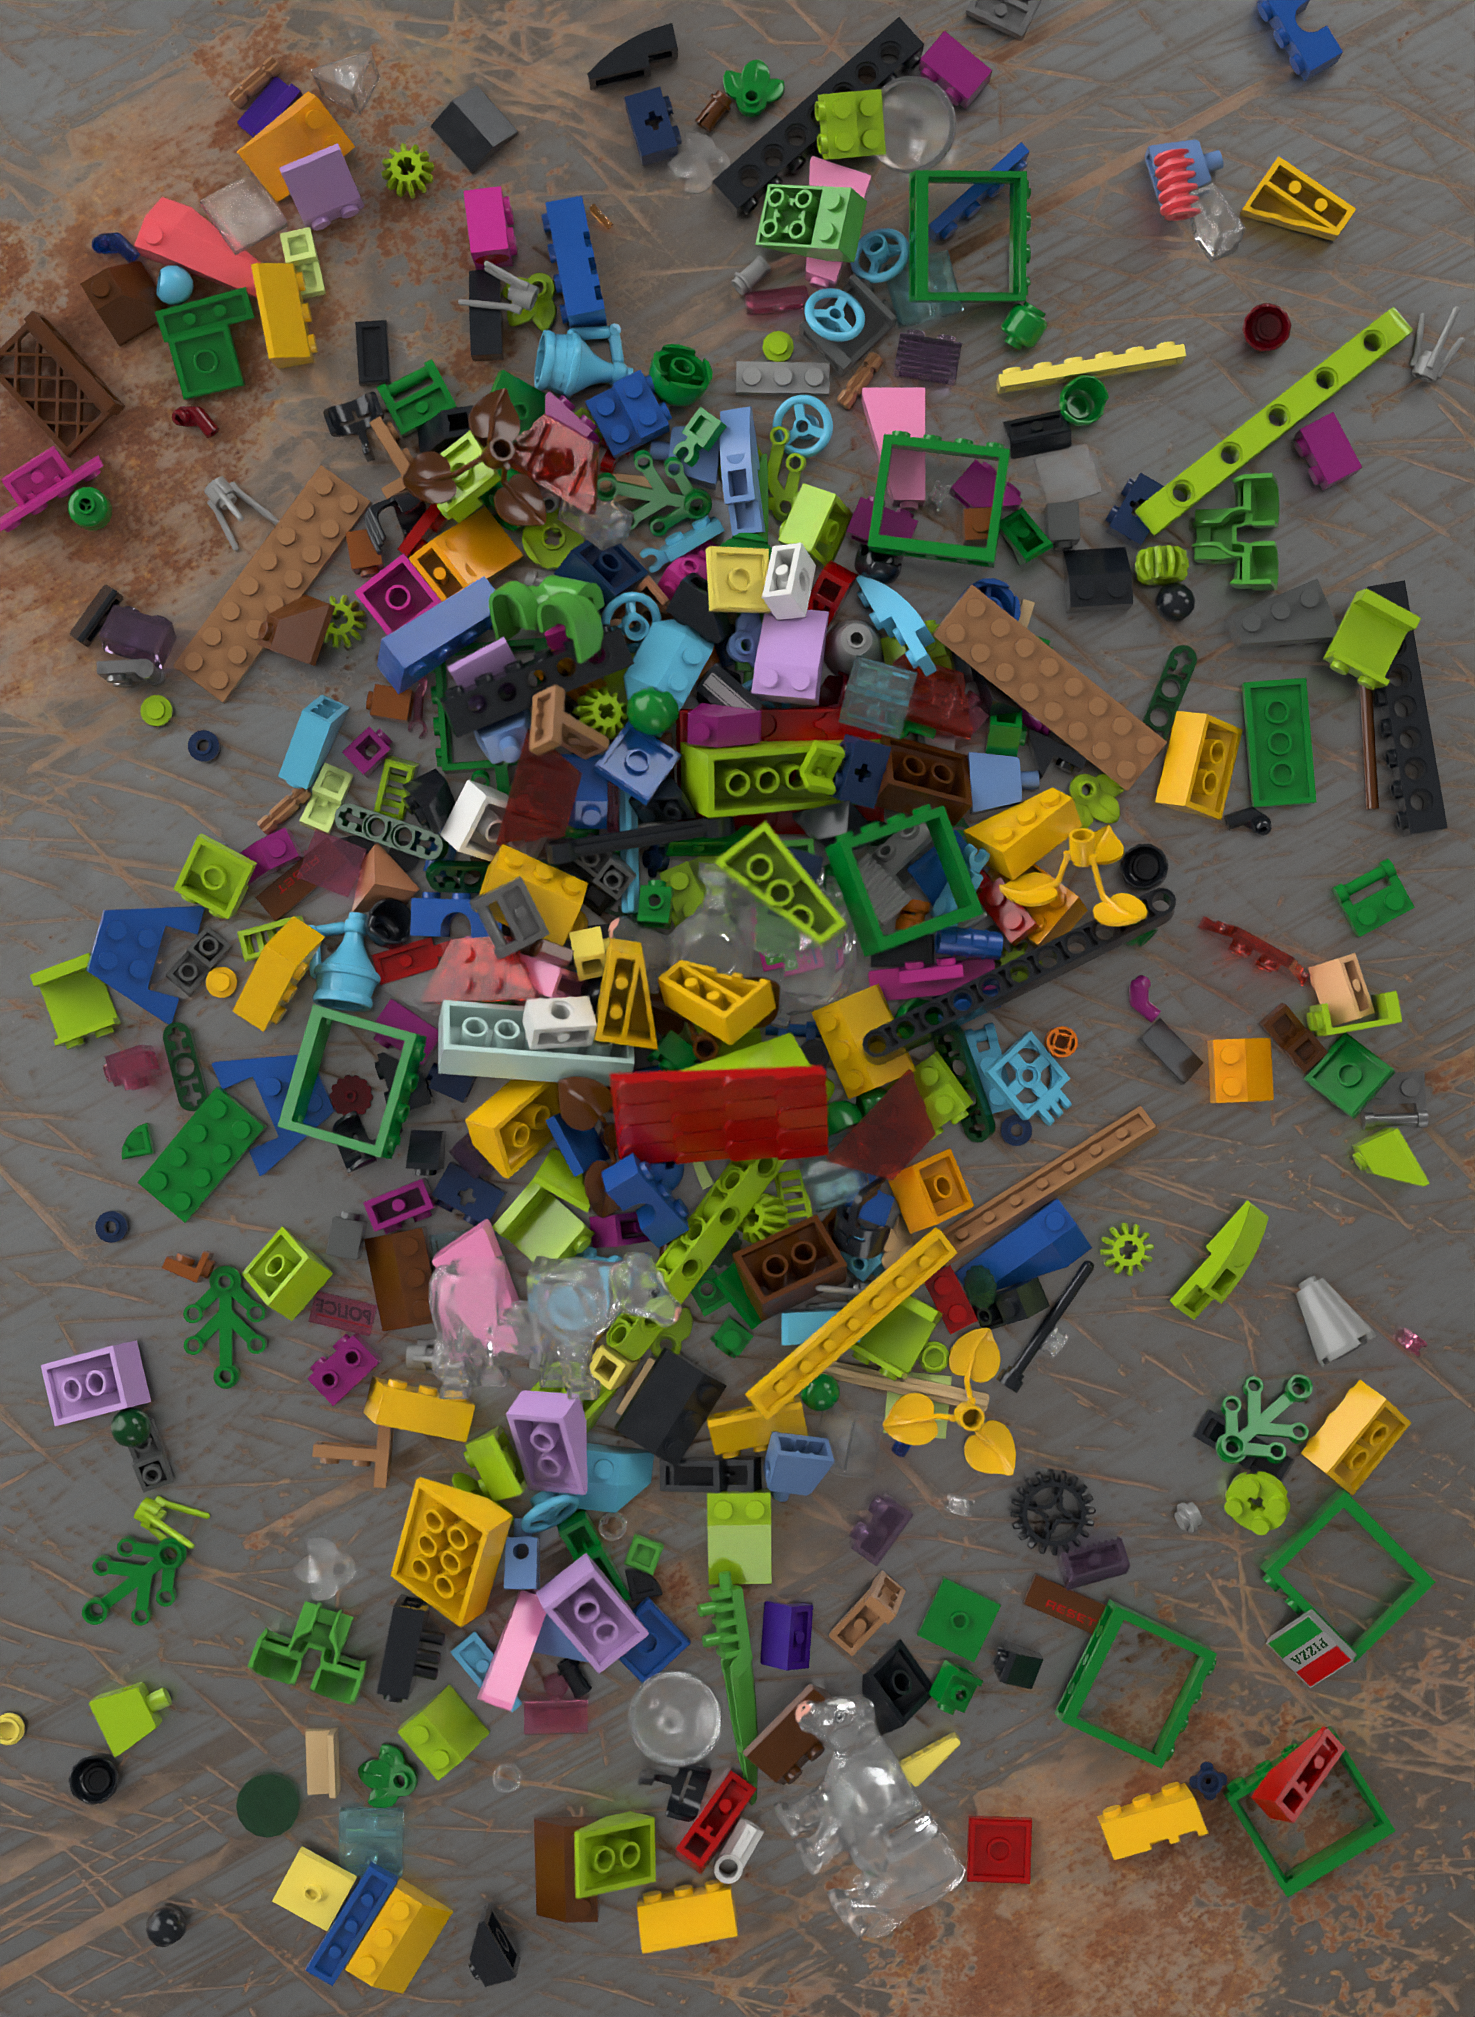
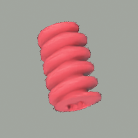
[1154,149,1201,221]

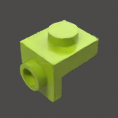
[799,740,845,795]

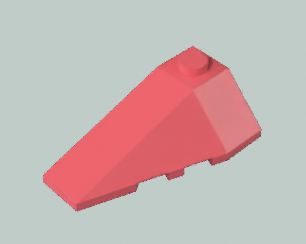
[134,197,261,298]

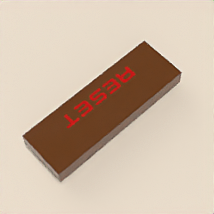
[255,837,349,921]
[1023,1573,1107,1634]

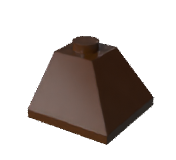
[80,261,169,346]
[258,595,335,666]

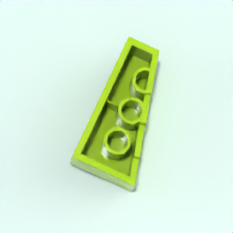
[714,821,848,948]

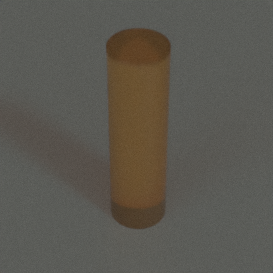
[589,204,613,229]

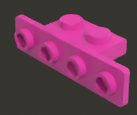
[0,446,103,532]
[868,957,996,1001]

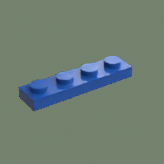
[928,142,1029,243]
[305,1861,398,1986]

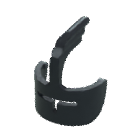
[323,391,384,462]
[364,490,426,555]
[332,1111,403,1173]
[832,1176,891,1259]
[638,1760,712,1822]

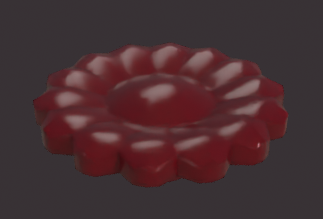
[329,1075,373,1116]

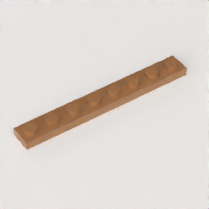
[942,1105,1159,1267]

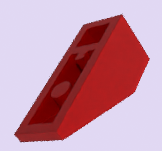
[810,560,858,632]
[1251,1726,1346,1823]
[675,1771,757,1875]

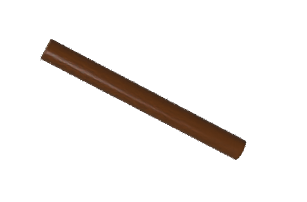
[1359,685,1379,810]

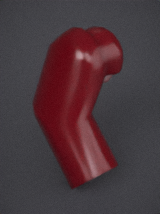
[172,406,219,439]

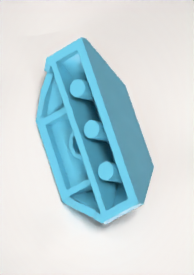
[623,619,714,738]
[554,1443,654,1513]

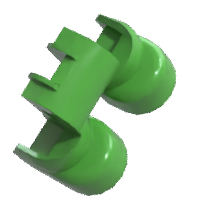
[1192,473,1280,591]
[489,575,605,664]
[247,1601,367,1706]

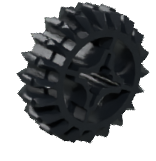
[1010,1468,1096,1555]

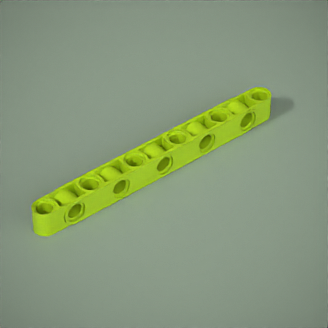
[1134,307,1414,536]
[606,1064,835,1361]

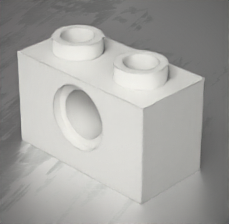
[762,543,816,620]
[522,996,597,1050]

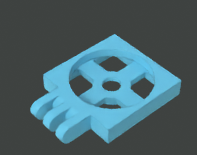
[983,1031,1072,1126]

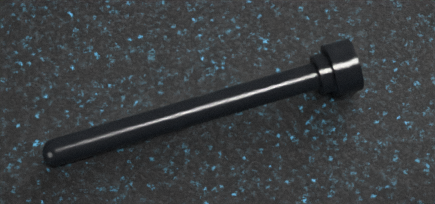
[996,1260,1094,1393]

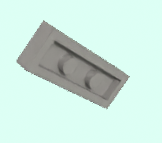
[736,361,830,397]

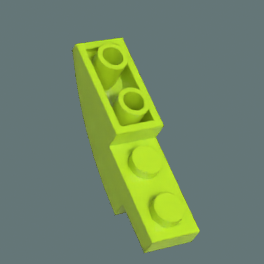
[1170,1200,1269,1320]

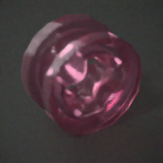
[1395,1327,1428,1357]

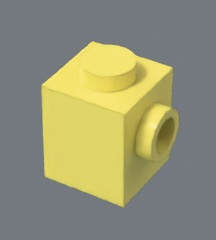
[569,926,610,981]
[586,1344,641,1390]

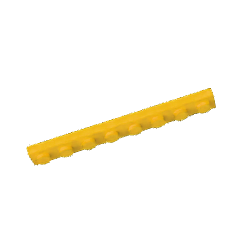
[745,1227,957,1420]

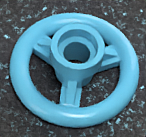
[850,228,909,283]
[804,288,865,342]
[772,395,833,458]
[601,592,661,653]
[521,1491,579,1533]

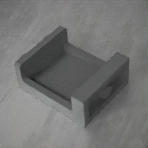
[799,274,897,377]

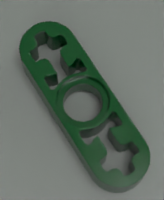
[426,860,490,893]
[163,1022,209,1111]

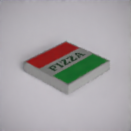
[1266,1609,1357,1689]

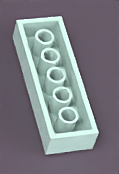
[438,1000,635,1086]

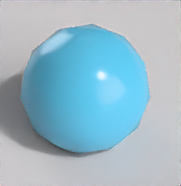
[157,265,193,305]

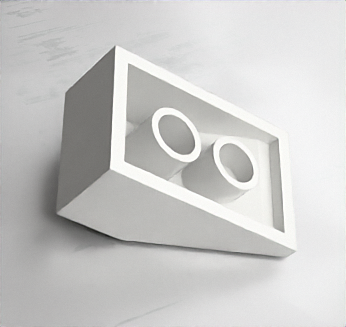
[440,780,557,862]

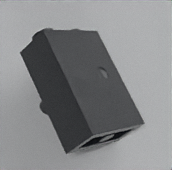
[376,1594,446,1703]

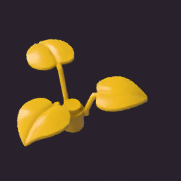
[999,824,1147,926]
[883,1327,1016,1476]

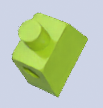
[89,1682,172,1757]

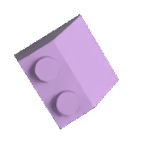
[447,637,516,710]

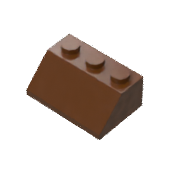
[875,733,973,826]
[732,1214,847,1321]
[364,1226,445,1331]
[742,1684,851,1785]
[534,1816,600,1923]

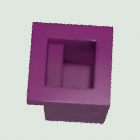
[342,726,394,778]

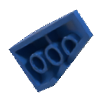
[954,1198,1092,1298]

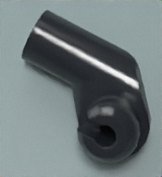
[1224,807,1272,836]

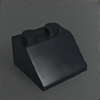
[1063,547,1133,614]

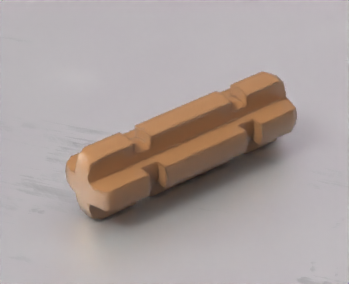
[228,56,282,108]
[837,352,883,410]
[257,788,312,835]

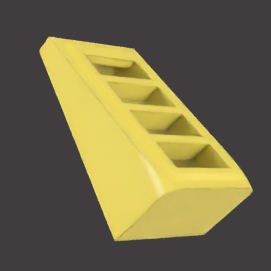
[898,1731,961,1787]

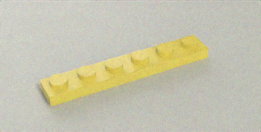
[996,341,1186,394]

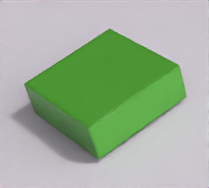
[624,1533,664,1575]

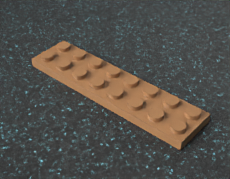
[173,465,372,704]
[932,584,1167,791]

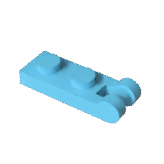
[964,1022,1012,1114]

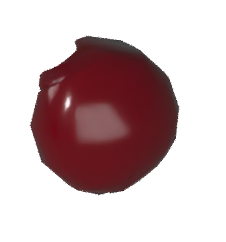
[1242,303,1291,352]
[815,671,858,707]

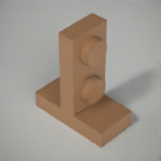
[369,416,413,499]
[529,684,609,760]
[312,1425,394,1488]
[828,1570,906,1657]

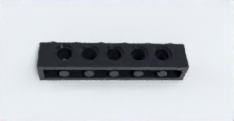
[439,623,634,738]

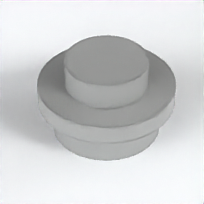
[1175,1502,1203,1533]

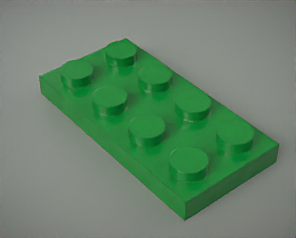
[1242,678,1316,808]
[137,1086,267,1223]

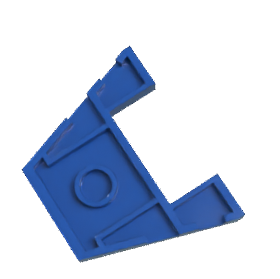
[86,906,205,1024]
[211,1054,336,1176]

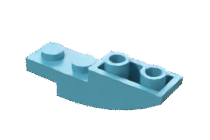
[856,575,937,677]

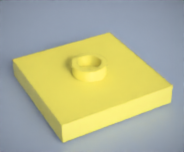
[706,546,771,614]
[272,1846,357,1931]

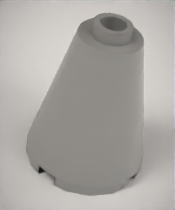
[824,619,884,681]
[1296,1276,1377,1368]

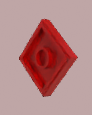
[966,1815,1032,1884]

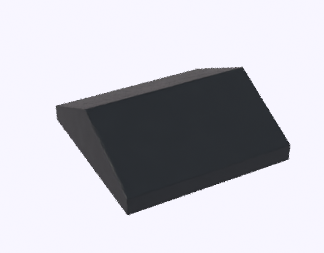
[431,86,518,174]

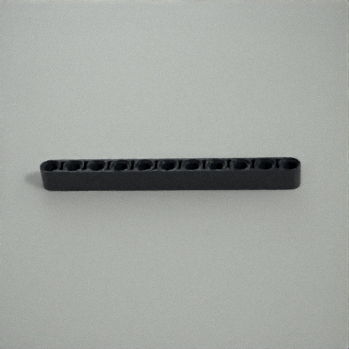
[862,887,1176,1065]

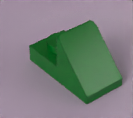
[1000,507,1053,565]

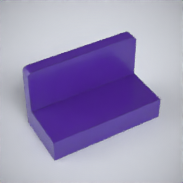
[237,77,303,137]
[760,1601,813,1671]

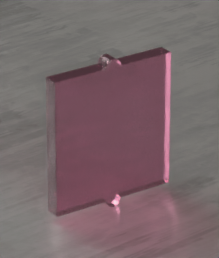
[297,829,367,898]

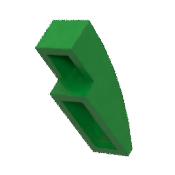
[557,1509,631,1601]

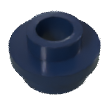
[188,730,220,762]
[1000,1115,1032,1146]
[95,1211,128,1243]

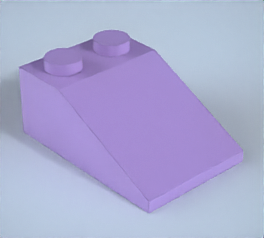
[279,143,365,230]
[752,610,829,706]
[41,1340,151,1426]
[506,1390,588,1495]
[536,1553,649,1674]

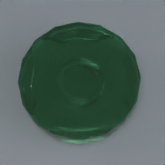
[236,1772,300,1838]

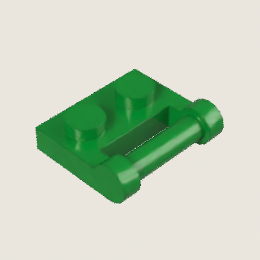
[377,359,457,437]
[1332,858,1415,938]

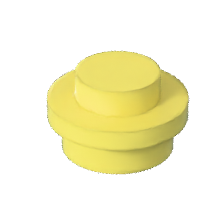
[0,1713,25,1745]

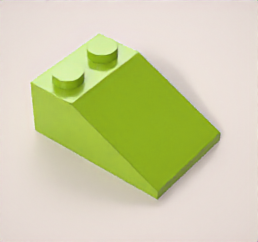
[463,1425,527,1502]
[707,1488,772,1585]
[575,1811,656,1898]

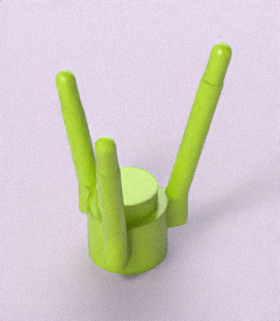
[134,1495,210,1555]

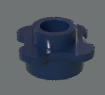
[642,844,670,878]
[1189,1761,1227,1800]

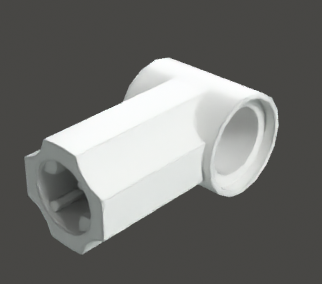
[714,1817,764,1884]

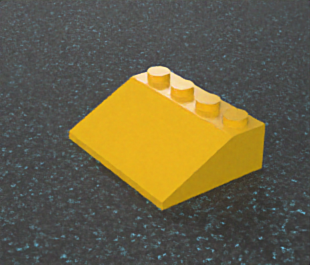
[390,1477,513,1628]

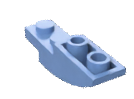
[719,406,766,536]

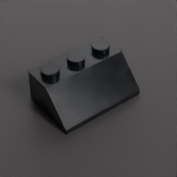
[614,1347,727,1467]

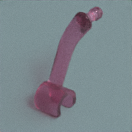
[408,676,428,739]

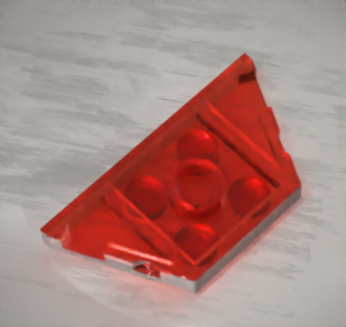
[508,414,599,515]
[855,654,973,740]
[496,728,582,846]
[1197,916,1309,986]
[421,936,540,1004]
[825,1069,935,1181]

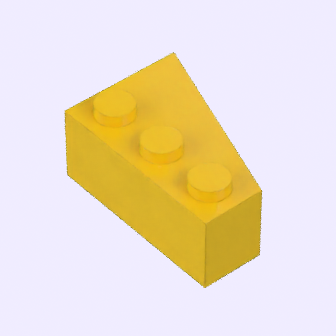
[1239,156,1356,241]
[963,787,1082,881]
[232,916,325,1032]
[594,938,658,1050]
[658,960,776,1045]
[363,1376,476,1442]
[1097,1782,1208,1860]

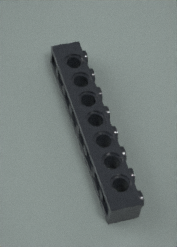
[712,17,924,218]
[1365,580,1448,837]

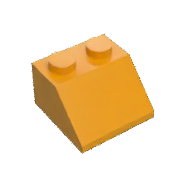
[1207,1038,1274,1103]
[886,1148,974,1234]

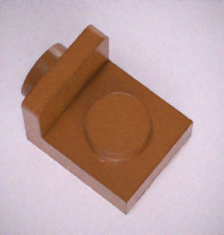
[162,1251,215,1283]

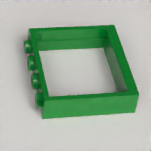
[909,170,1031,303]
[868,431,1010,568]
[430,637,550,774]
[825,804,984,957]
[277,1004,427,1159]
[1260,1487,1436,1663]
[1054,1599,1217,1769]
[1222,1726,1396,1898]

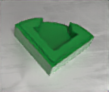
[122,1123,155,1160]

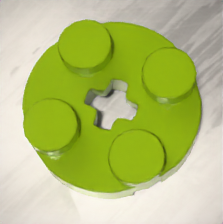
[522,508,584,571]
[1224,1471,1290,1535]

